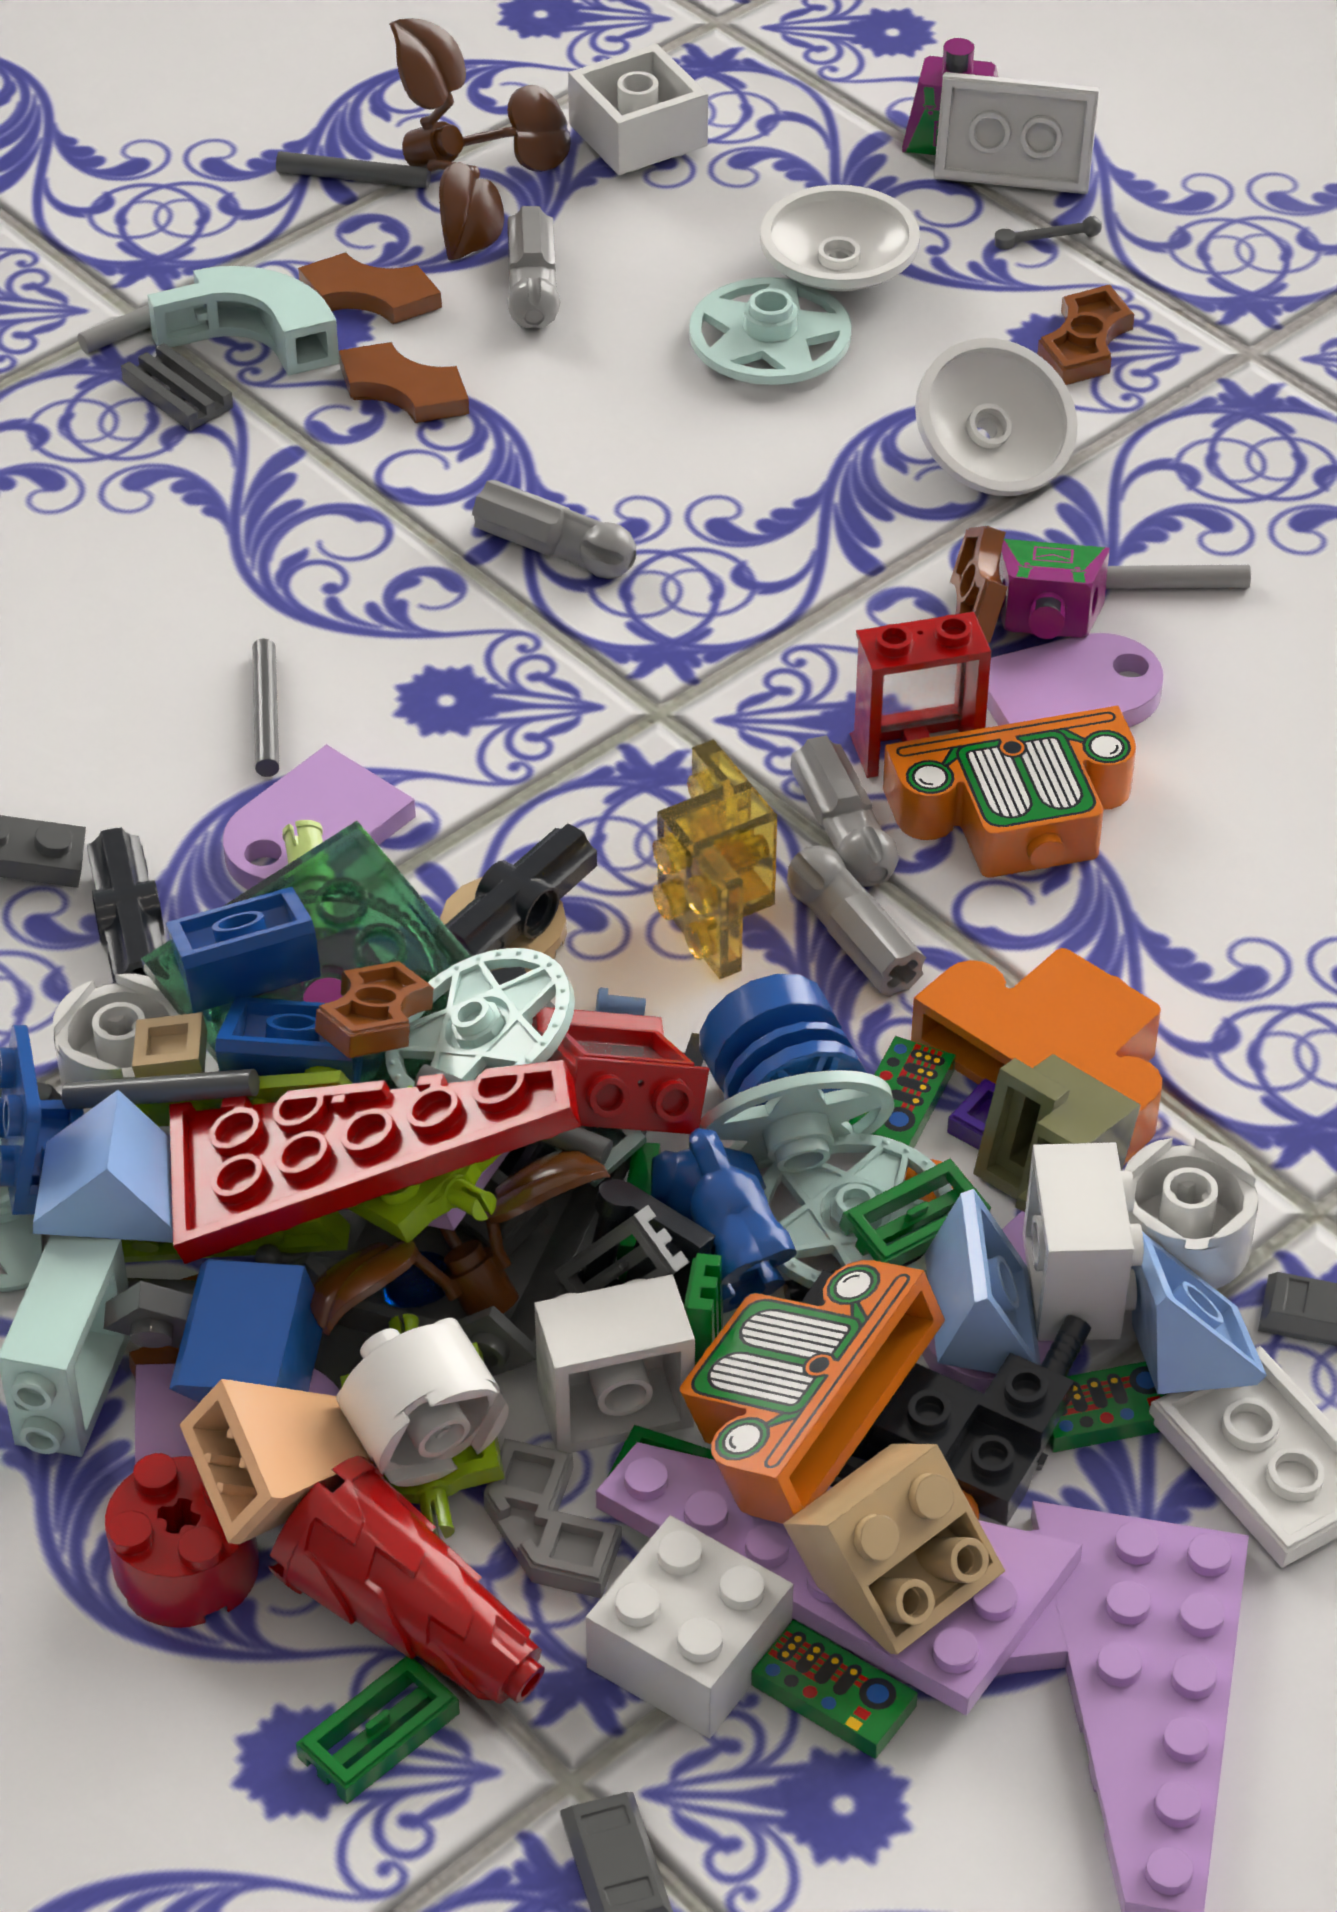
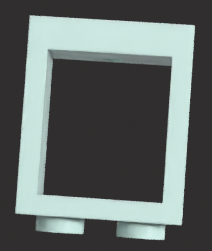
[0,1235,130,1457]

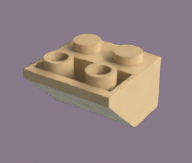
[783,1444,1005,1654]

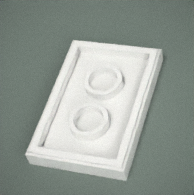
[934,72,1100,194]
[1149,1346,1337,1568]

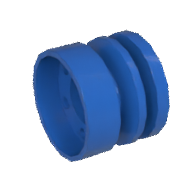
[699,974,867,1107]

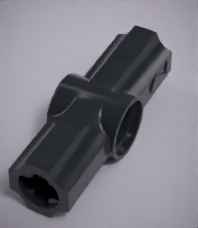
[435,823,597,967]
[87,827,171,985]

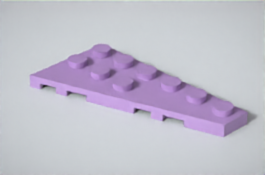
[596,1442,1083,1716]
[1031,1501,1249,1912]

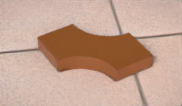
[298,252,442,324]
[1037,285,1135,385]
[339,342,469,423]
[950,526,1008,643]
[315,961,434,1058]

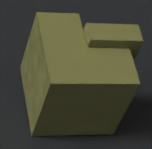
[973,1054,1141,1212]

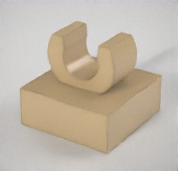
[132,1012,208,1078]

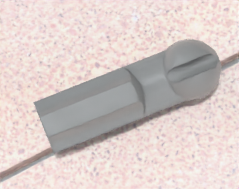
[507,206,560,328]
[472,480,636,579]
[790,735,899,887]
[787,846,926,997]

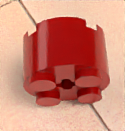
[105,1453,259,1628]

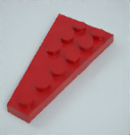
[169,1060,580,1264]

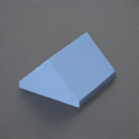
[33,1090,173,1243]
[925,1189,1041,1374]
[1131,1232,1267,1394]

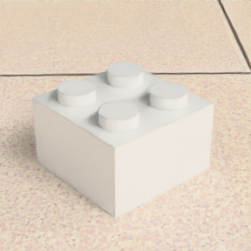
[568,44,708,175]
[1023,1143,1144,1341]
[534,1274,695,1453]
[586,1515,794,1739]

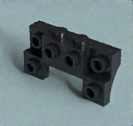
[801,1269,1074,1526]

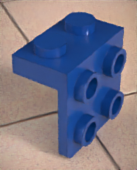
[0,1025,84,1215]

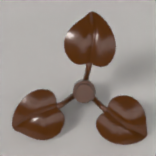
[389,18,571,260]
[310,1150,611,1336]

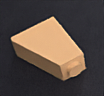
[180,1379,372,1544]

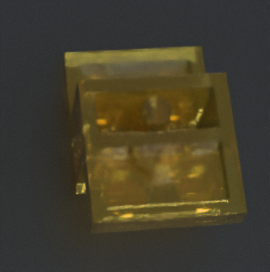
[652,739,777,979]

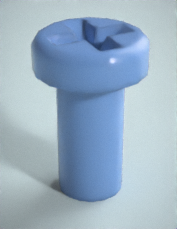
[595,987,646,1016]

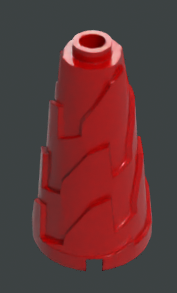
[268,1456,545,1704]

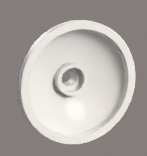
[760,185,920,291]
[915,338,1078,496]

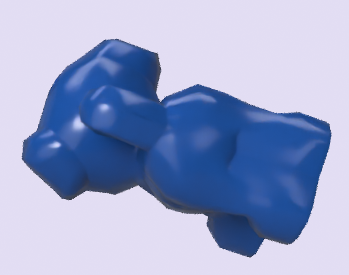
[651,1128,797,1314]

